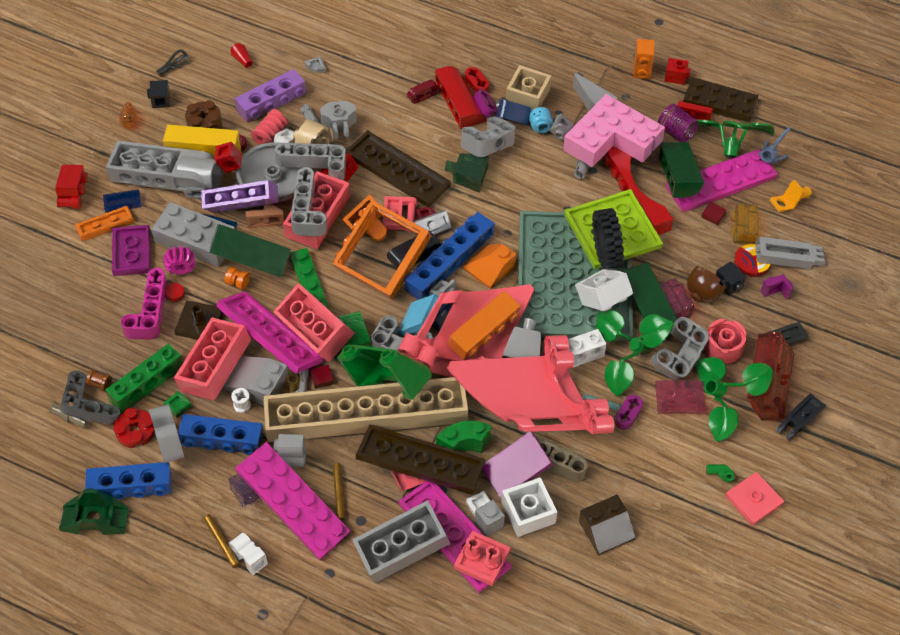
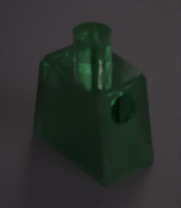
[445,153,489,193]

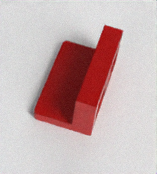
[675,101,713,120]

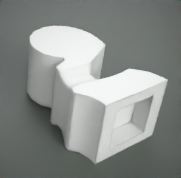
[229,533,268,575]

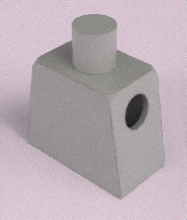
[503,318,542,358]

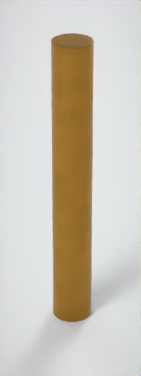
[333,463,345,521]
[203,514,240,568]

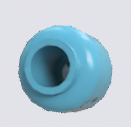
[529,107,553,133]

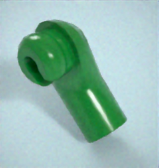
[706,464,735,483]

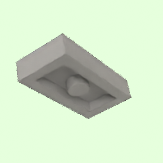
[413,210,452,237]

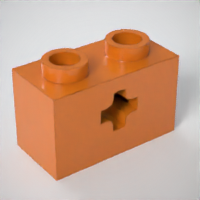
[633,39,654,79]

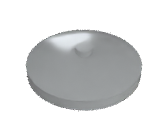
[236,142,307,202]

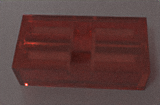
[747,331,794,421]

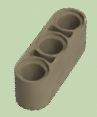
[538,439,588,482]

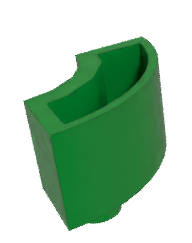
[436,421,492,453]

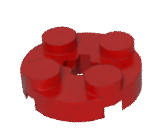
[113,408,155,448]

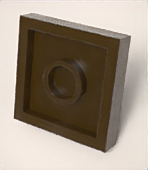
[174,300,223,340]

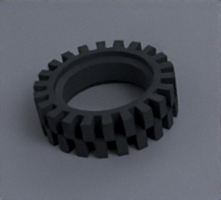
[592,208,624,269]

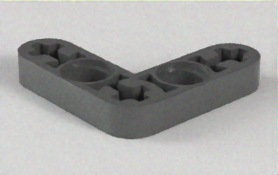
[60,370,120,424]

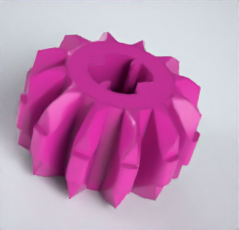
[163,245,196,276]

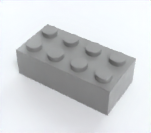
[151,202,235,267]
[352,500,450,583]

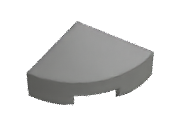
[304,56,326,73]

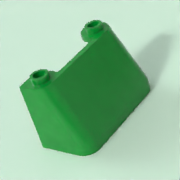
[337,345,432,400]

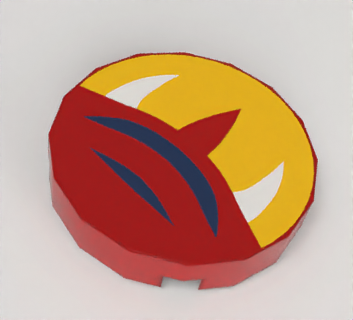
[734,244,771,277]

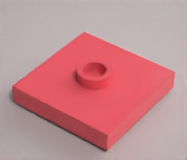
[725,472,784,526]

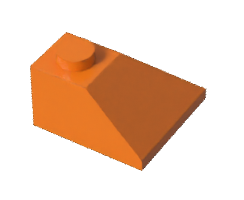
[463,244,516,289]

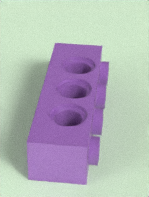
[235,69,306,123]
[201,180,279,213]

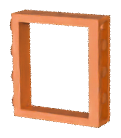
[332,200,431,300]

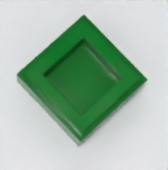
[163,391,192,418]

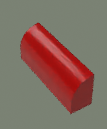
[435,66,486,130]

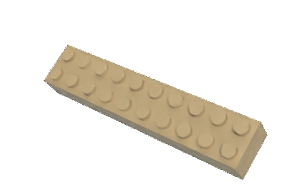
[263,377,468,443]

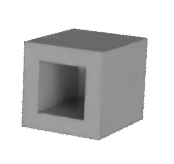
[475,500,505,537]

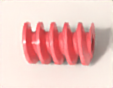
[251,109,288,145]

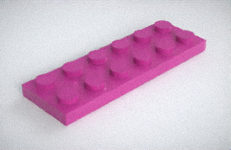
[665,149,778,213]
[216,291,324,374]
[235,442,351,560]
[399,481,511,594]

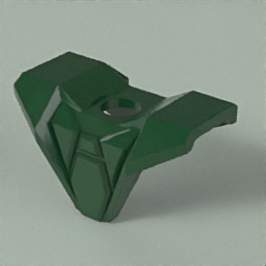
[59,488,129,535]

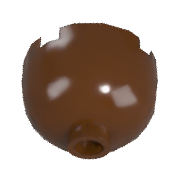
[687,266,726,302]

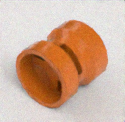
[224,266,250,290]

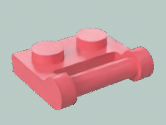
[383,196,417,233]

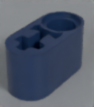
[496,100,532,125]

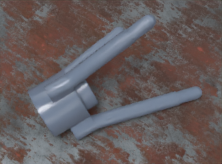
[759,127,791,164]

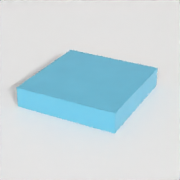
[398,294,439,336]

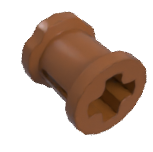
[86,369,112,392]

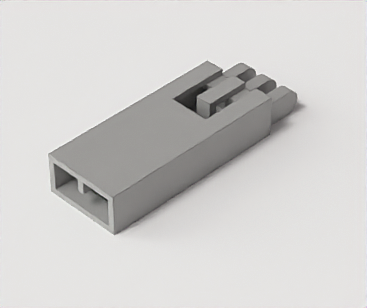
[755,237,826,269]

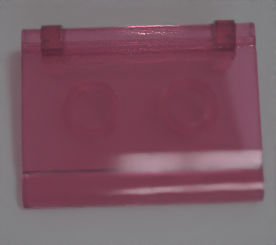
[655,381,707,414]

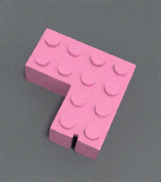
[563,94,665,167]

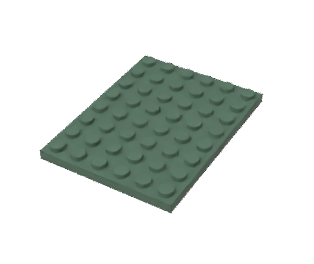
[517,211,633,341]

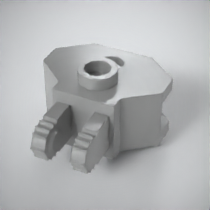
[320,101,357,138]

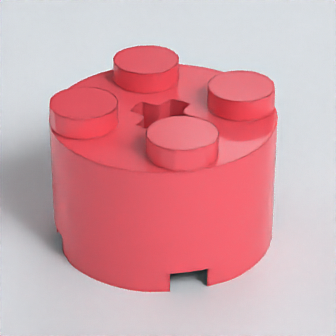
[704,319,746,364]

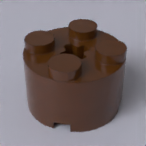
[185,100,223,129]

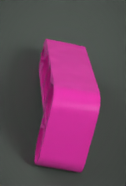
[121,268,167,340]

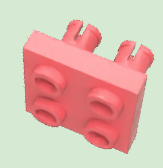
[454,531,511,586]

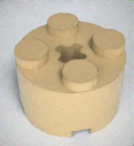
[293,119,333,144]

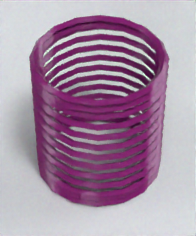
[657,104,699,142]

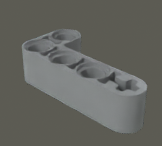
[275,143,346,180]
[291,167,328,236]

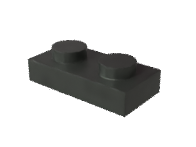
[764,322,809,349]

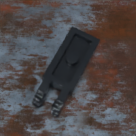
[776,393,826,441]

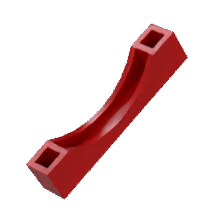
[603,146,673,235]

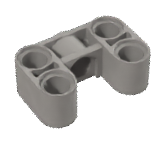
[461,117,516,157]
[371,316,432,351]
[651,317,709,380]
[149,404,184,464]

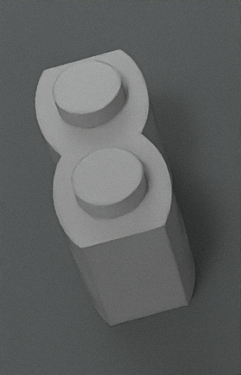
[274,434,306,468]

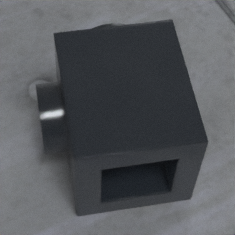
[147,80,170,108]
[716,261,746,296]

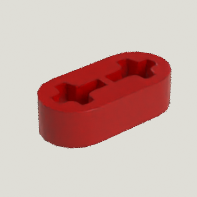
[465,67,489,93]

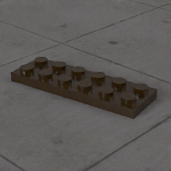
[345,130,451,207]
[356,424,485,495]

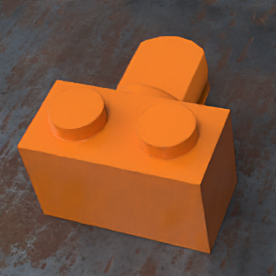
[342,195,388,242]

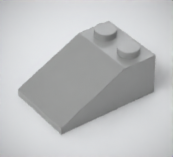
[222,356,289,405]

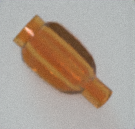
[119,102,137,129]

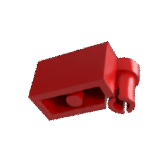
[55,165,88,209]

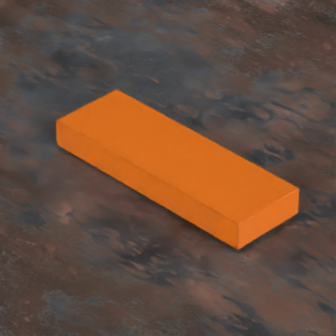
[75,206,134,241]

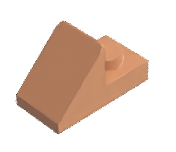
[246,204,284,228]

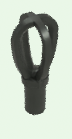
[156,49,189,76]

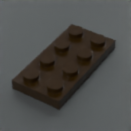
[683,77,759,122]

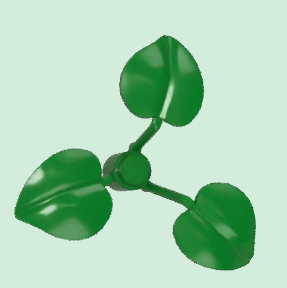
[691,120,775,157]
[596,310,674,396]
[696,357,773,442]

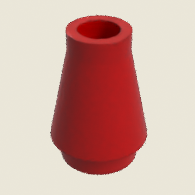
[230,43,253,68]

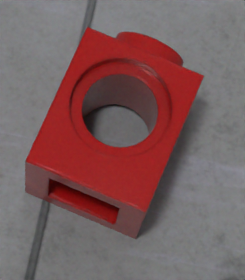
[215,141,242,173]

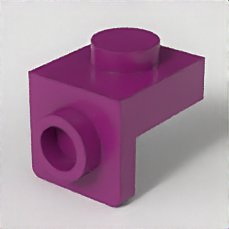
[761,274,793,299]

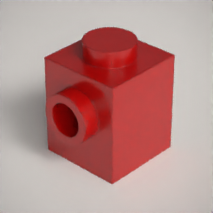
[664,58,691,85]

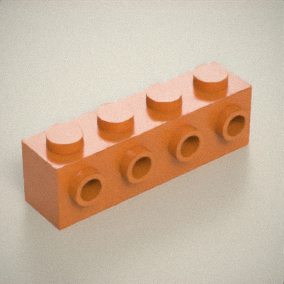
[447,290,521,360]

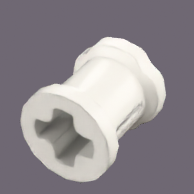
[231,388,251,413]

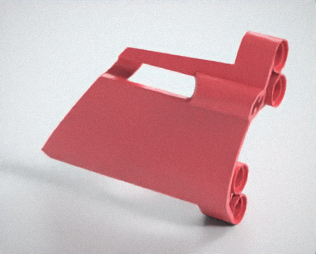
[398,284,534,378]
[447,335,614,434]

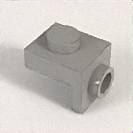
[549,113,574,142]
[429,279,458,305]

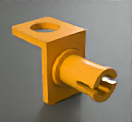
[770,180,812,212]

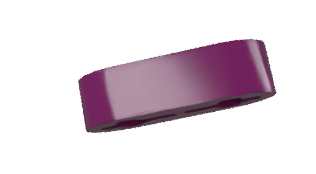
[474,89,498,118]
[615,395,643,430]

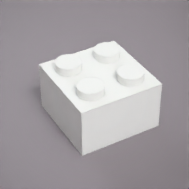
[575,269,633,311]
[501,477,557,537]

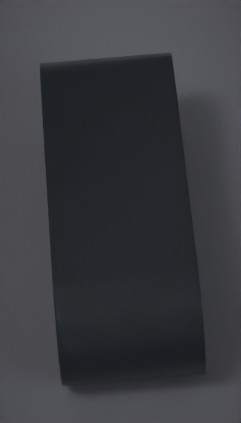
[387,231,442,270]

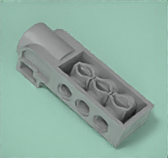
[105,141,222,200]

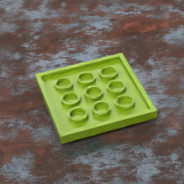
[564,189,663,270]

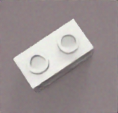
[568,329,606,367]

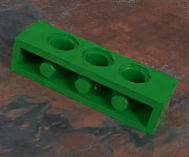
[105,343,183,414]

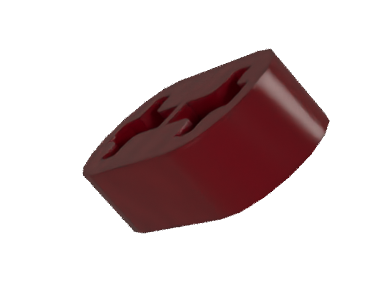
[407,80,439,104]

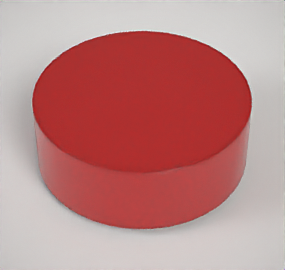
[165,283,185,302]

